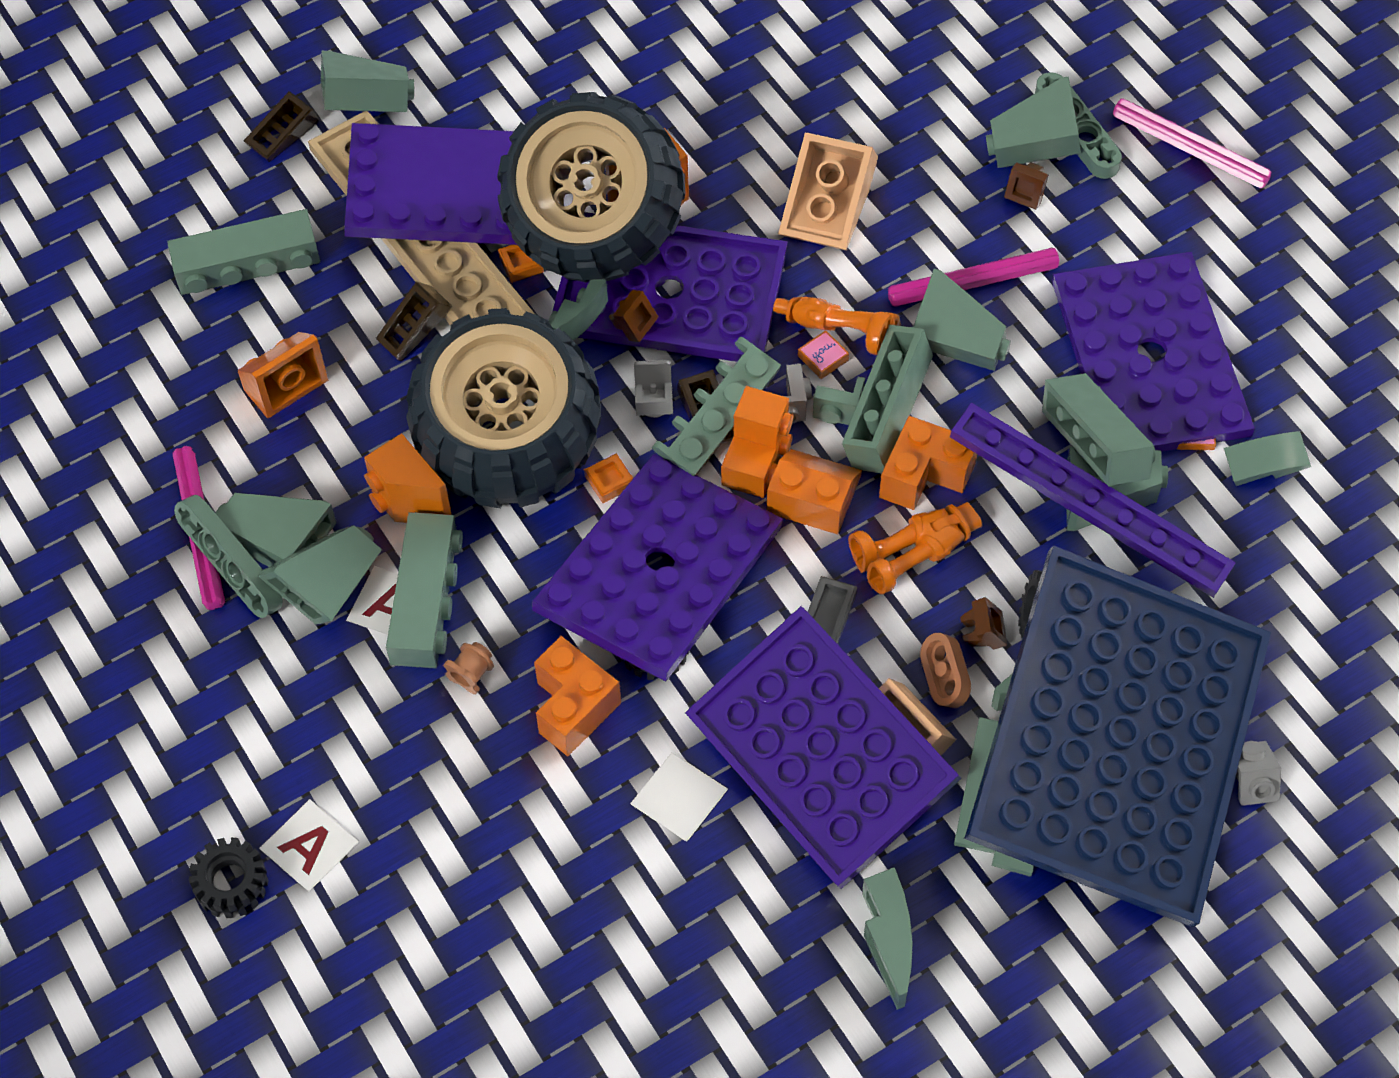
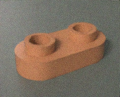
[920,633,971,708]

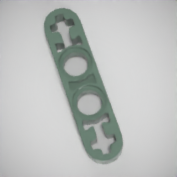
[1035,72,1122,179]
[174,495,283,618]

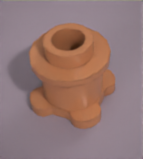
[443,642,494,695]

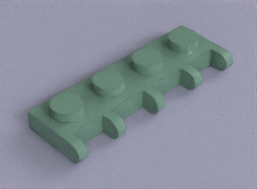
[652,337,781,476]

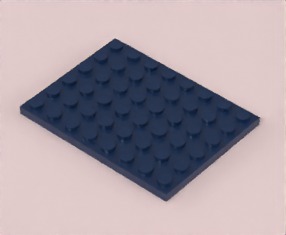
[964,546,1271,927]

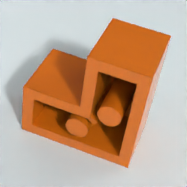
[721,386,793,498]
[879,416,977,510]
[534,636,621,757]

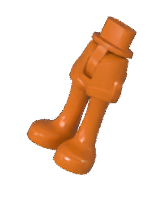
[773,297,901,355]
[848,502,982,594]

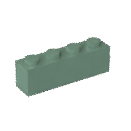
[167,209,320,295]
[842,325,933,473]
[1042,373,1156,486]
[386,512,463,668]

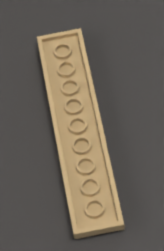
[308,111,536,326]

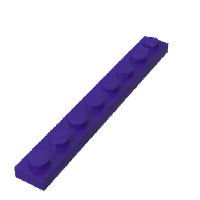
[950,403,1236,598]

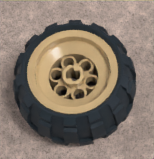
[497,92,685,282]
[406,308,601,509]

